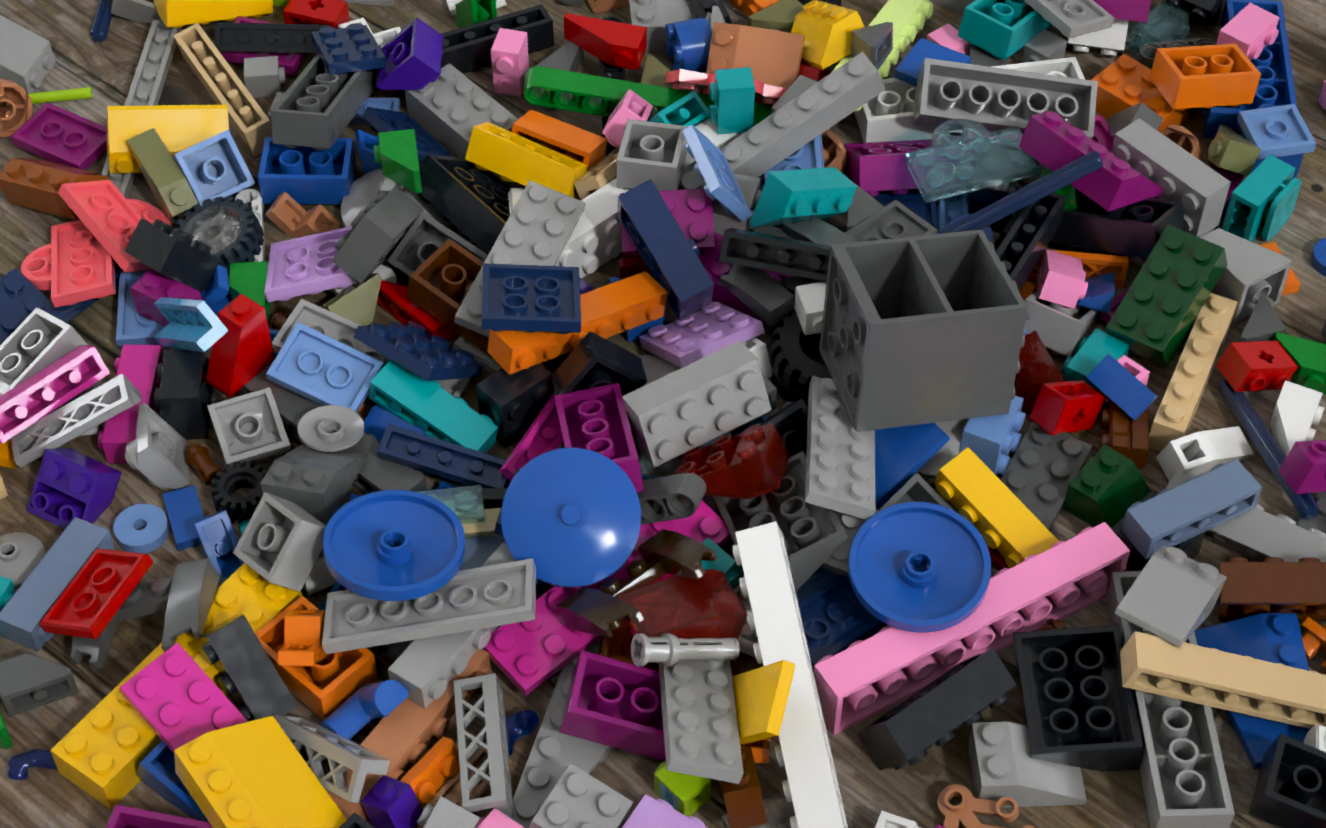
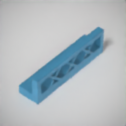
[154,297,228,352]

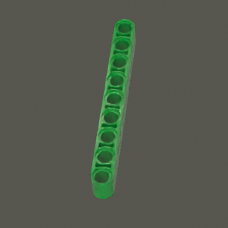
[524,66,772,126]

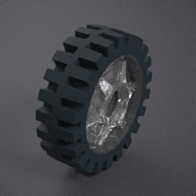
[173,196,264,275]

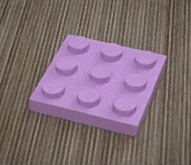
[264,226,358,302]
[639,302,765,368]

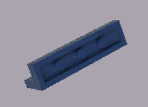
[377,424,510,488]

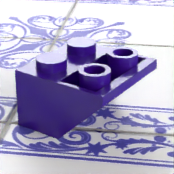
[26,448,122,529]

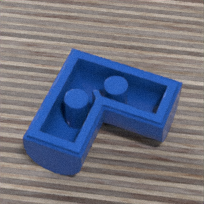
[320,680,409,740]

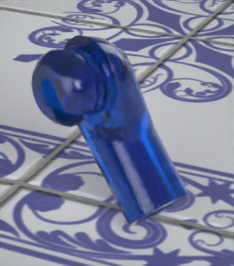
[506,709,539,756]
[7,749,58,780]

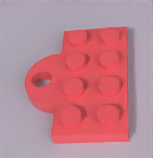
[664,69,788,106]
[58,180,171,273]
[21,220,116,308]

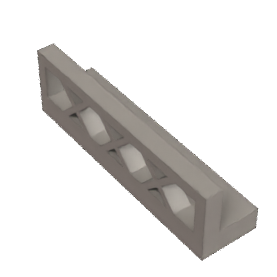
[11,373,142,468]
[454,673,514,818]
[274,714,390,803]

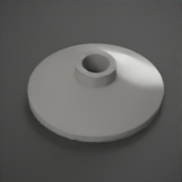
[297,405,364,452]
[0,532,46,588]

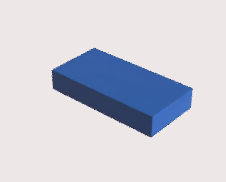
[1086,354,1157,421]
[162,485,204,551]

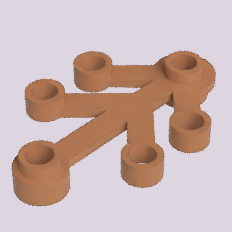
[937,784,1035,828]

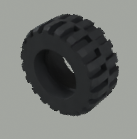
[770,308,832,407]

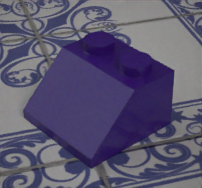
[376,18,443,90]

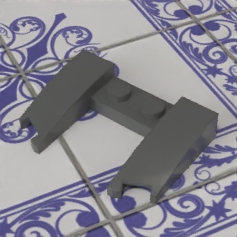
[720,217,856,328]
[71,558,220,669]

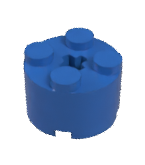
[665,17,712,74]

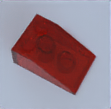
[617,569,748,640]

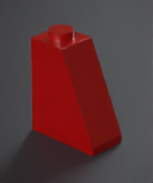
[206,293,275,398]

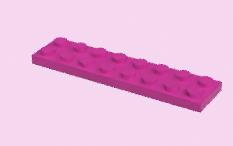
[483,500,732,696]

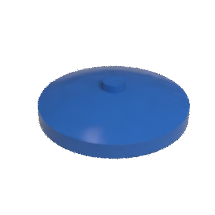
[501,448,641,588]
[323,490,465,601]
[848,502,991,633]

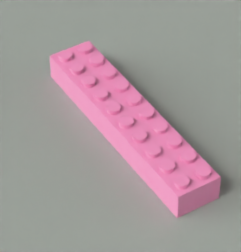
[814,522,1130,736]

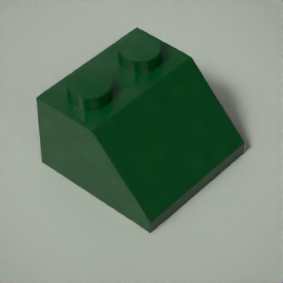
[1063,444,1151,528]

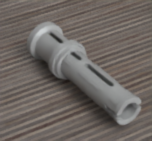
[631,633,740,666]

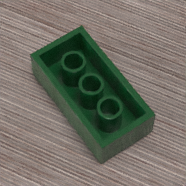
[1106,224,1228,367]

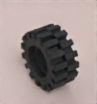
[211,461,267,523]

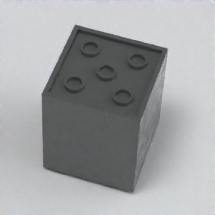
[819,230,1030,432]

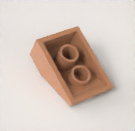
[706,22,805,88]

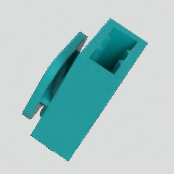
[1222,154,1302,242]

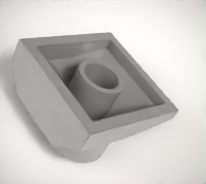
[207,387,290,468]
[125,403,190,490]

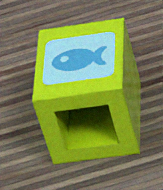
[654,760,711,817]

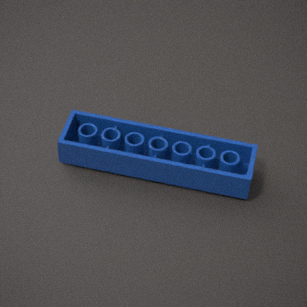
[1220,0,1304,179]

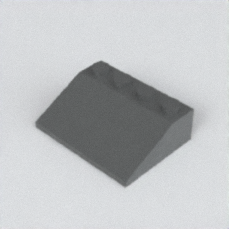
[713,451,848,591]

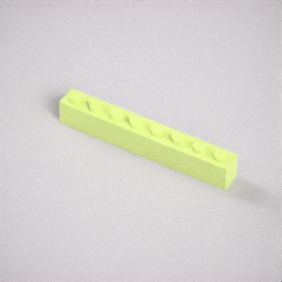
[831,0,933,112]

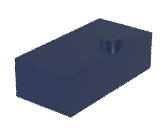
[618,179,714,320]

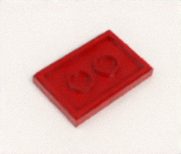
[39,548,153,639]

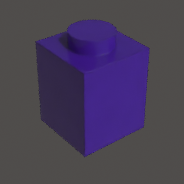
[360,775,423,828]

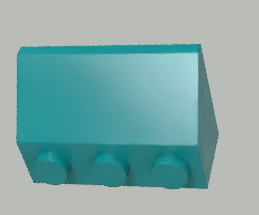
[749,167,857,227]

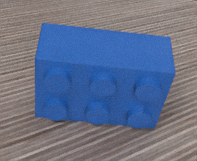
[258,137,357,204]

